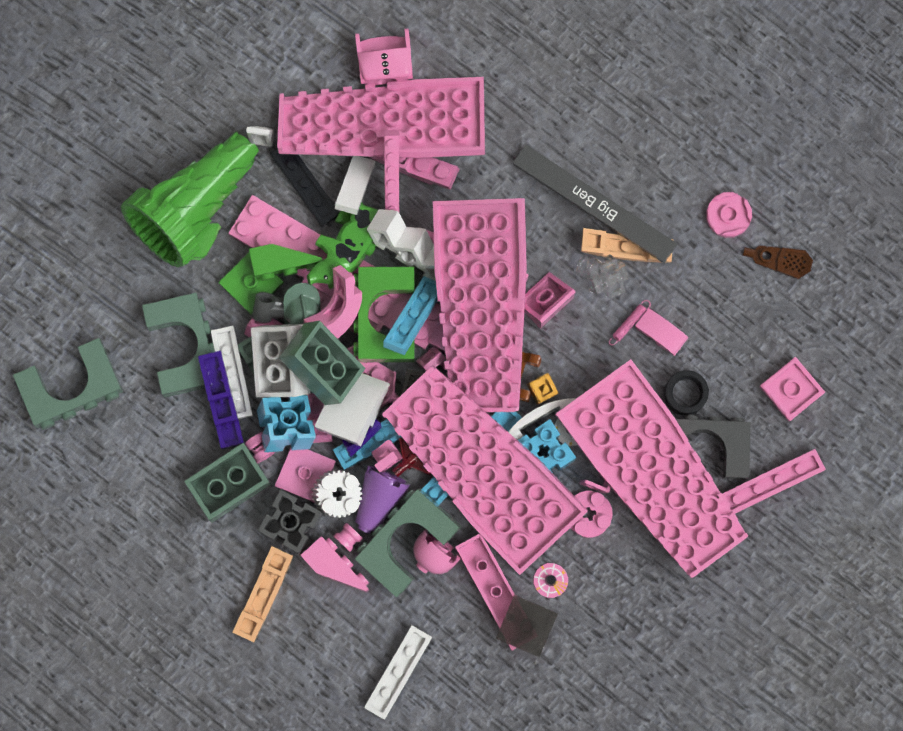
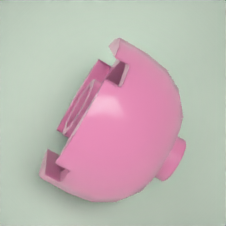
[413,529,460,574]

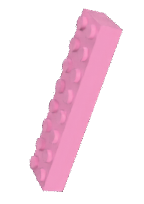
[455,534,538,651]

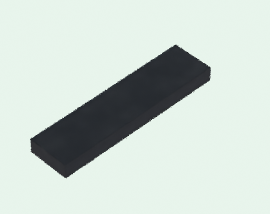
[270,148,340,228]

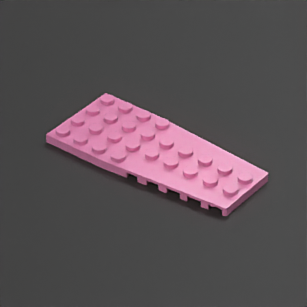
[277,77,485,158]
[433,198,527,412]
[555,359,748,578]
[382,366,588,575]

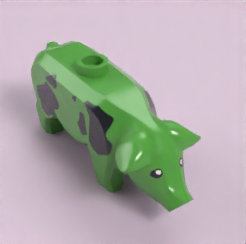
[307,202,378,289]

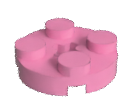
[570,491,613,538]

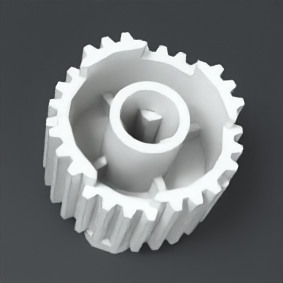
[311,471,362,518]

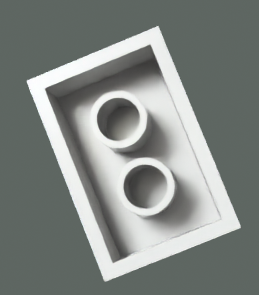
[251,324,310,397]

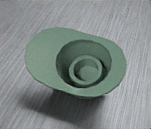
[283,282,321,325]

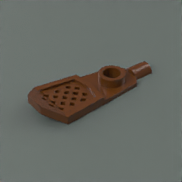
[743,245,813,279]

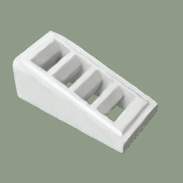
[246,126,275,147]

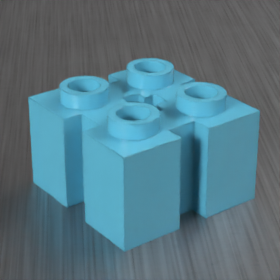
[257,395,316,452]
[518,419,576,473]

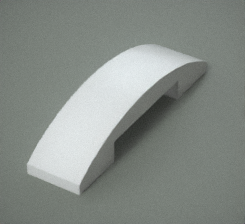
[509,398,577,440]

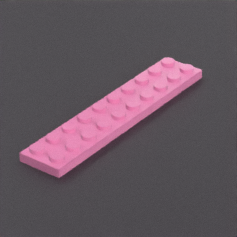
[228,195,441,350]

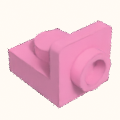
[372,440,403,473]

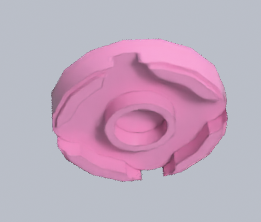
[706,192,752,238]

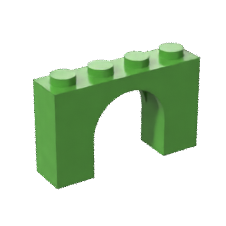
[354,267,415,362]

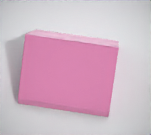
[524,272,575,329]

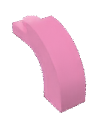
[303,265,362,339]

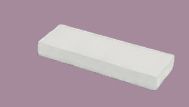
[335,156,375,215]

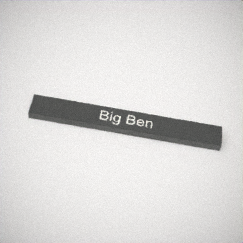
[513,145,677,264]

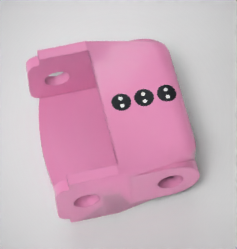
[355,28,413,85]

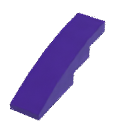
[198,351,244,450]

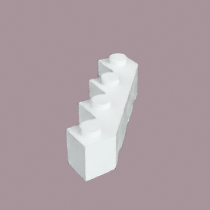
[367,209,436,281]

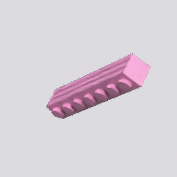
[384,130,399,212]

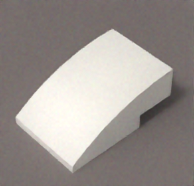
[314,373,390,446]

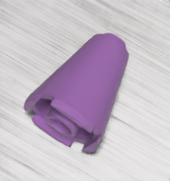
[355,465,410,533]

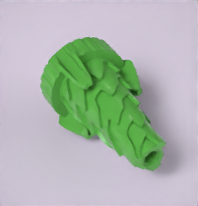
[121,132,259,268]

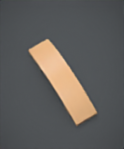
[581,228,673,263]
[232,546,293,642]

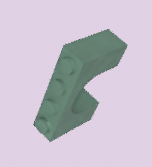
[142,293,215,398]
[13,338,123,430]
[355,488,462,597]

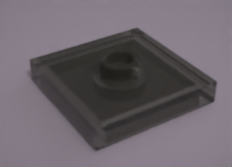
[496,595,558,657]

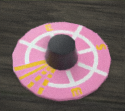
[534,563,568,598]

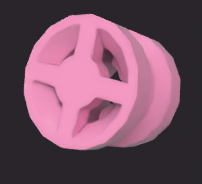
[333,523,363,552]

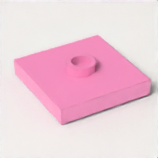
[759,357,825,422]
[275,449,336,503]

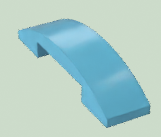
[333,419,402,470]

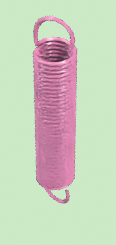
[609,300,651,345]

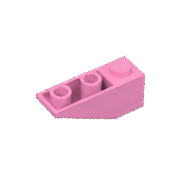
[301,536,369,592]

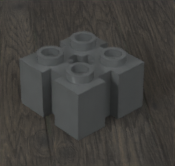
[258,490,323,555]

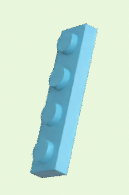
[383,276,438,355]

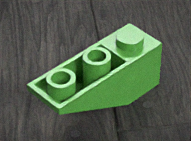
[249,244,323,281]

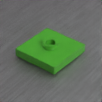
[218,252,284,315]

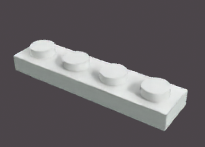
[211,326,253,419]
[364,626,432,720]

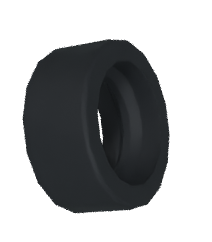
[664,370,709,416]

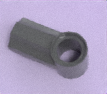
[252,292,284,323]

